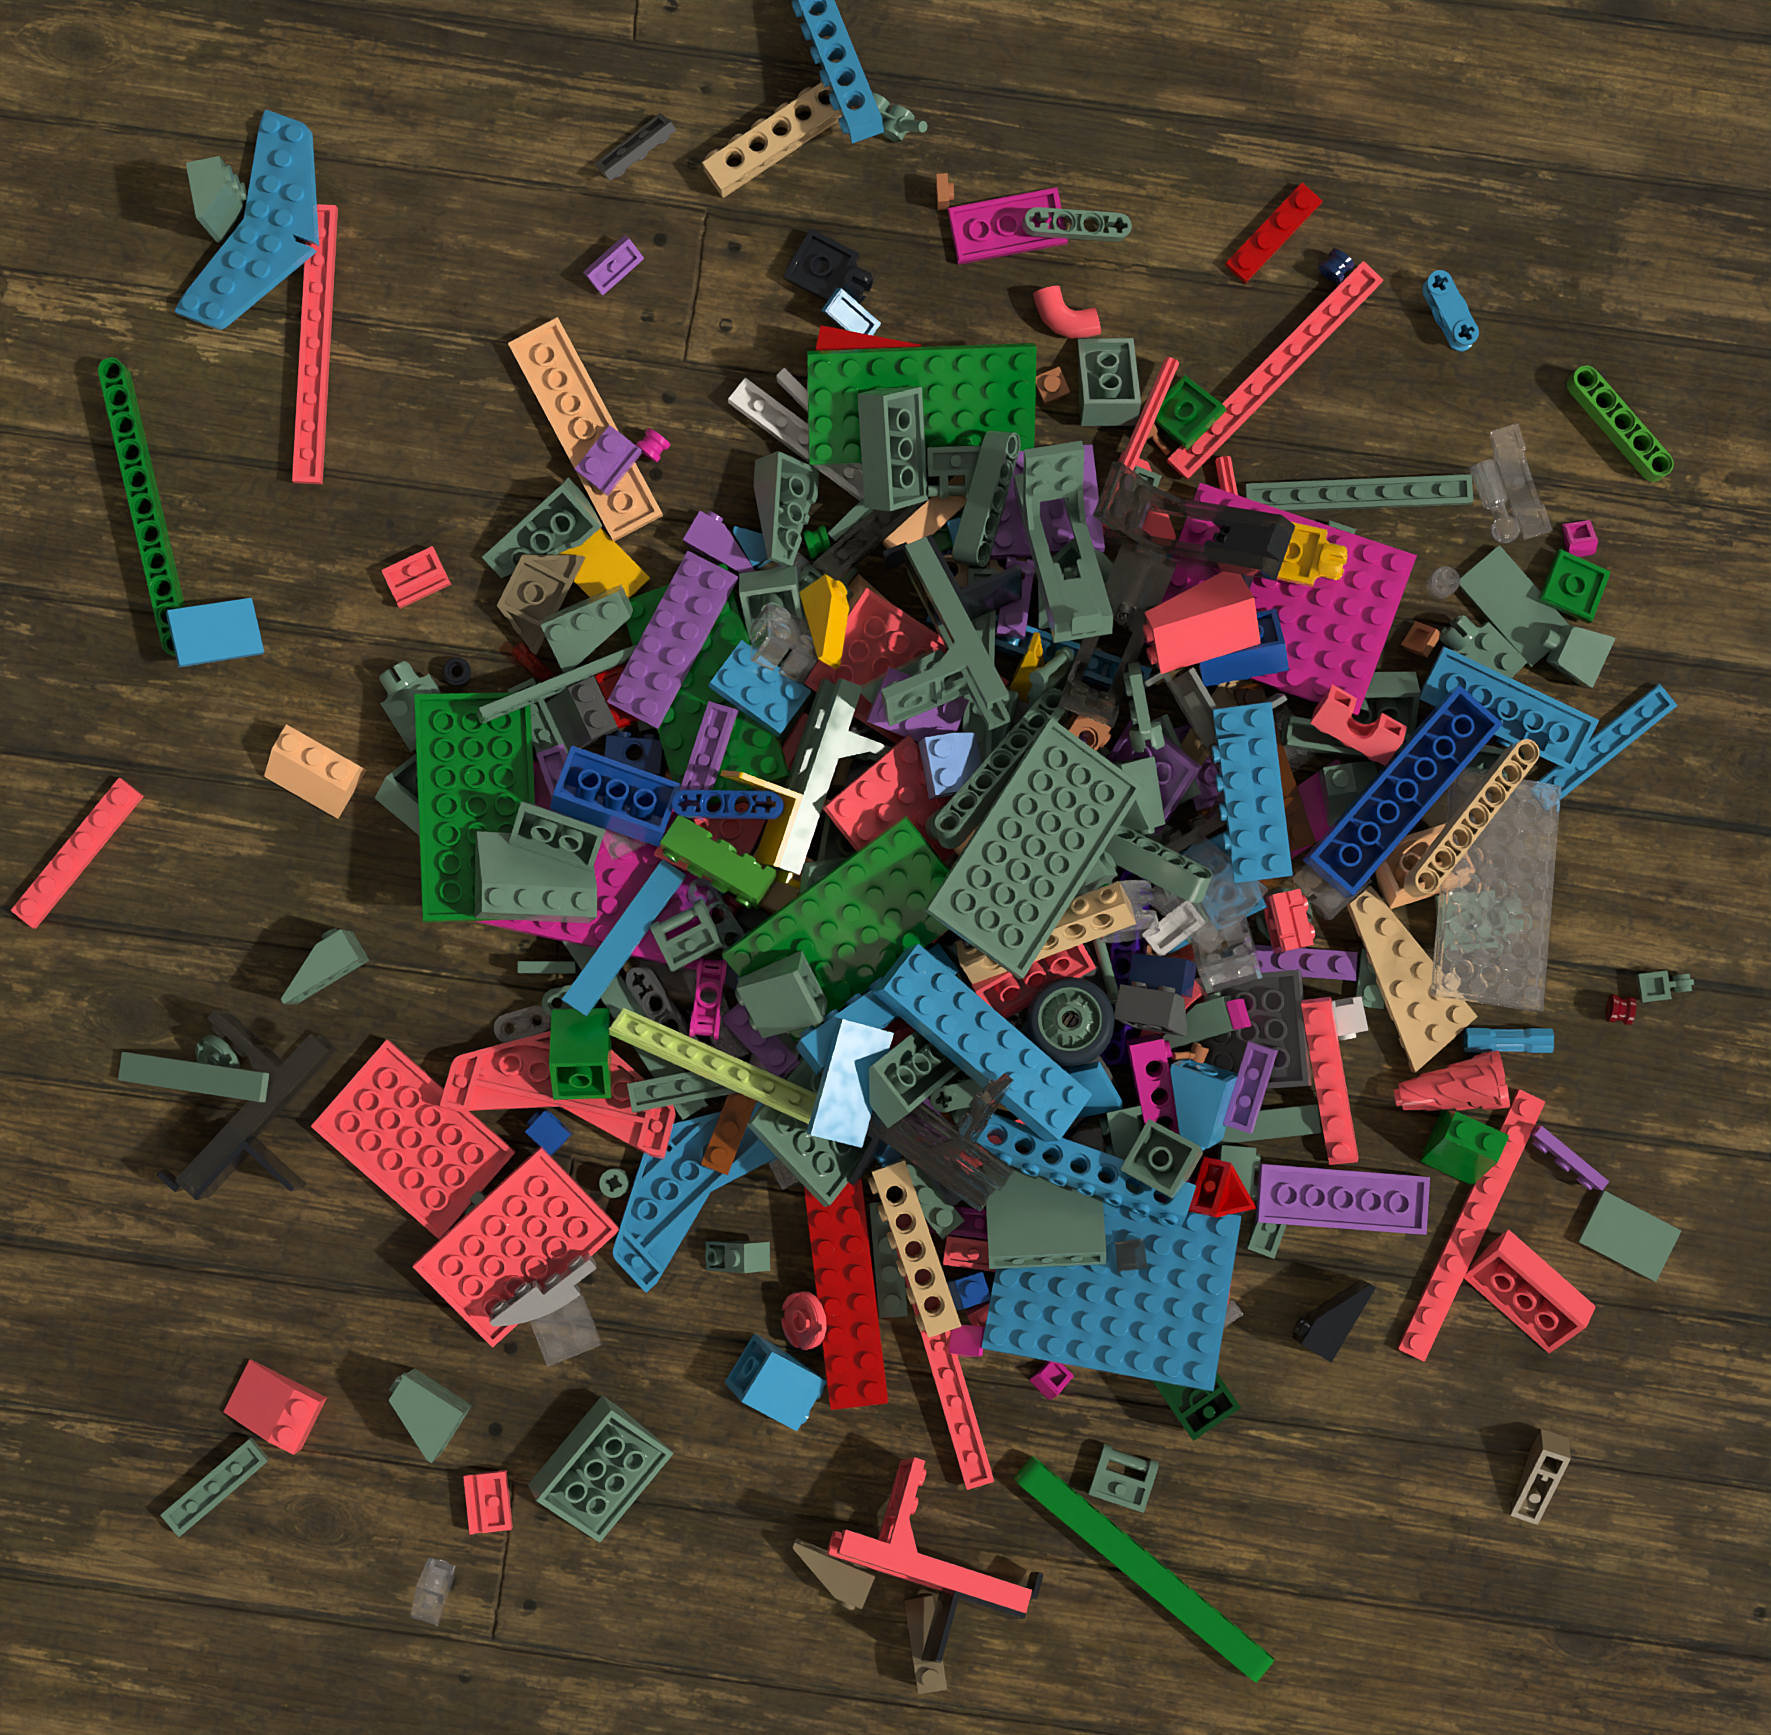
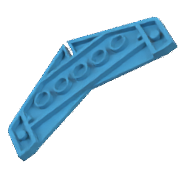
[174,109,319,330]
[613,1102,776,1293]

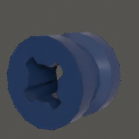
[1318,248,1355,284]

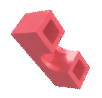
[1310,684,1407,766]

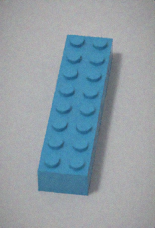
[872,944,1092,1142]

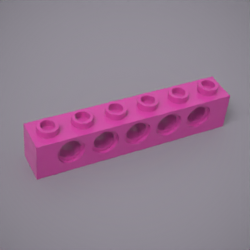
[1126,1033,1196,1203]

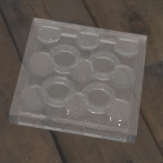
[1145,834,1268,955]

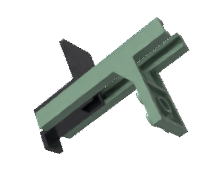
[881,534,1022,730]

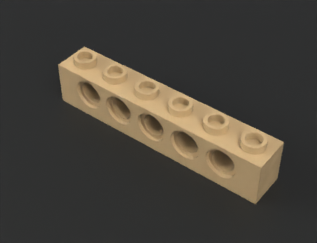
[702,80,859,198]
[956,882,1136,984]
[868,1158,961,1338]

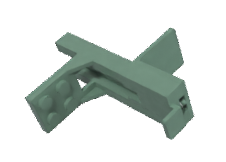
[1014,441,1113,643]

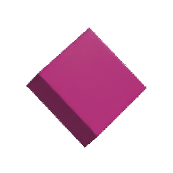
[1226,999,1251,1030]

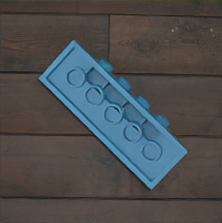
[1420,647,1599,772]
[1212,702,1293,883]

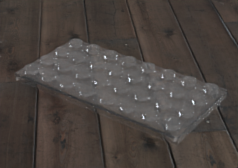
[1431,769,1561,1012]

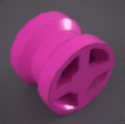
[635,428,671,463]

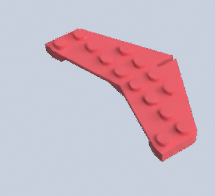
[440,1031,675,1159]

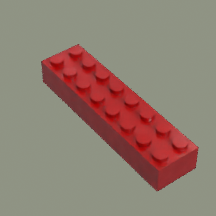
[804,1178,888,1410]

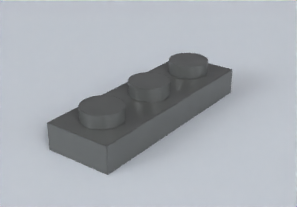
[594,113,676,181]

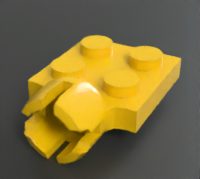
[1271,518,1348,587]

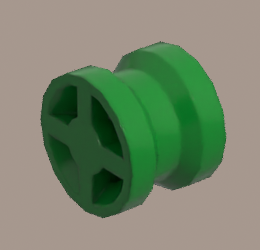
[802,525,832,559]

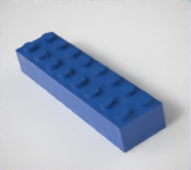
[1302,685,1503,898]

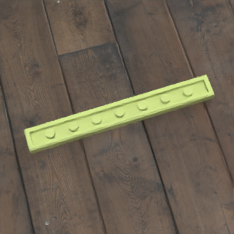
[609,1008,817,1124]

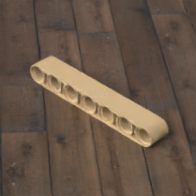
[1404,739,1540,898]

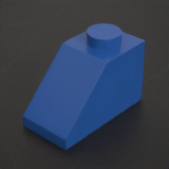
[946,1270,991,1310]

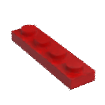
[1225,182,1323,284]

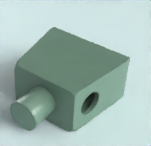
[1540,625,1616,688]

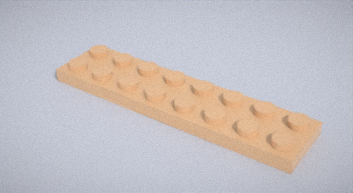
[508,317,663,541]

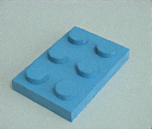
[708,640,811,737]

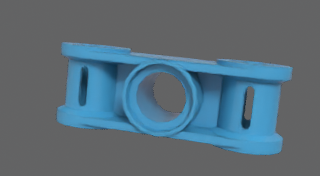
[1422,270,1479,352]

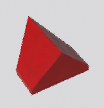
[1188,1157,1256,1218]

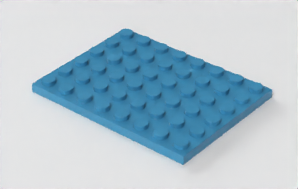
[982,1198,1241,1392]

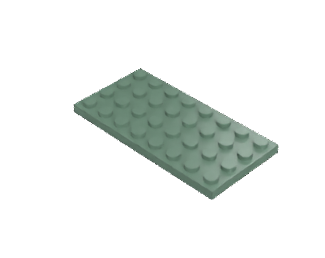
[924,718,1143,980]

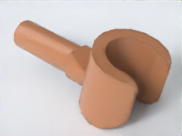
[1147,423,1171,456]
[1171,1042,1209,1063]

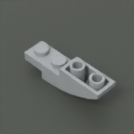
[489,1253,597,1327]

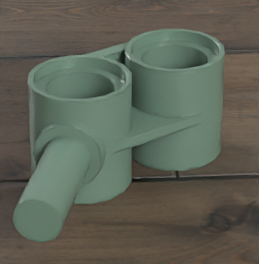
[872,92,927,143]

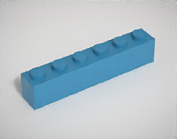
[796,944,959,1075]

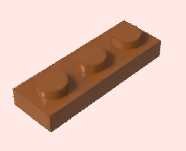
[701,1093,757,1175]

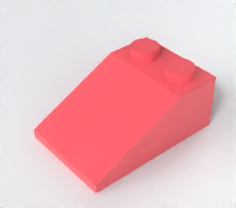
[224,1359,327,1455]

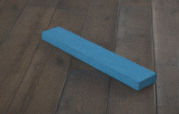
[1526,684,1678,812]
[562,859,686,1017]

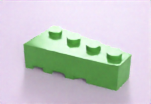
[660,815,777,909]

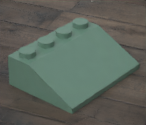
[474,831,597,923]
[528,1395,674,1543]

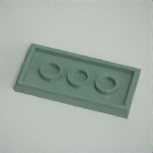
[1455,545,1570,668]

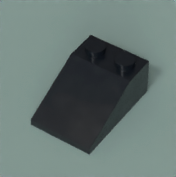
[1293,1279,1376,1363]

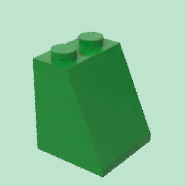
[549,1008,611,1100]
[1419,1110,1509,1185]

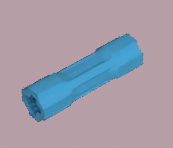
[1463,1028,1554,1053]

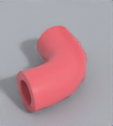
[1033,286,1101,339]

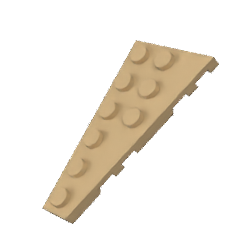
[1346,885,1478,1072]

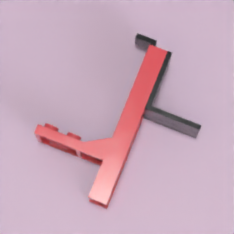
[826,1457,1044,1663]

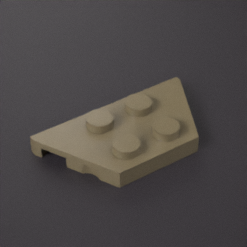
[497,555,586,655]

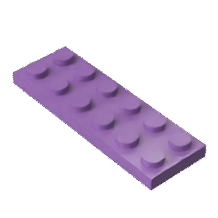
[607,551,739,729]
[1255,1164,1430,1235]

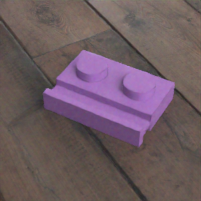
[575,425,643,496]

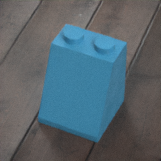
[1170,1059,1238,1150]
[725,1333,827,1431]

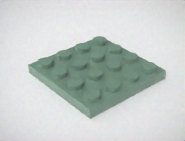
[746,1057,872,1207]

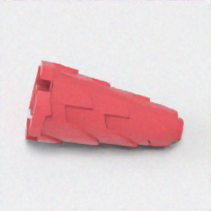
[1393,1050,1510,1111]

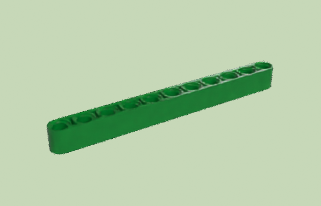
[98,357,185,657]
[1013,1456,1275,1683]

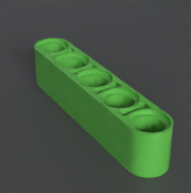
[1567,365,1674,482]

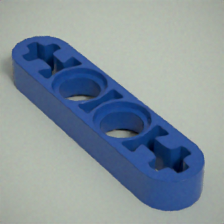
[672,790,785,819]

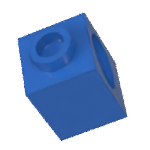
[525,1110,573,1155]

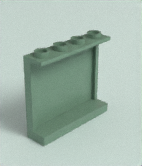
[984,1157,1106,1269]

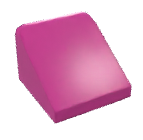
[1562,520,1598,557]
[948,1325,985,1357]
[1030,1361,1074,1400]

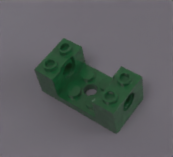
[1152,1373,1241,1441]

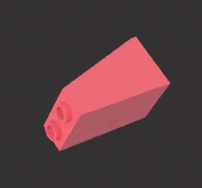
[1142,571,1261,674]

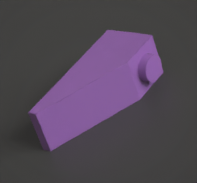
[683,511,755,575]

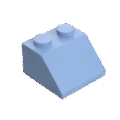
[919,733,986,800]

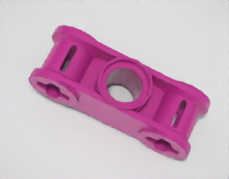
[689,956,727,1040]

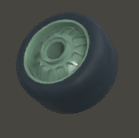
[1026,977,1114,1067]

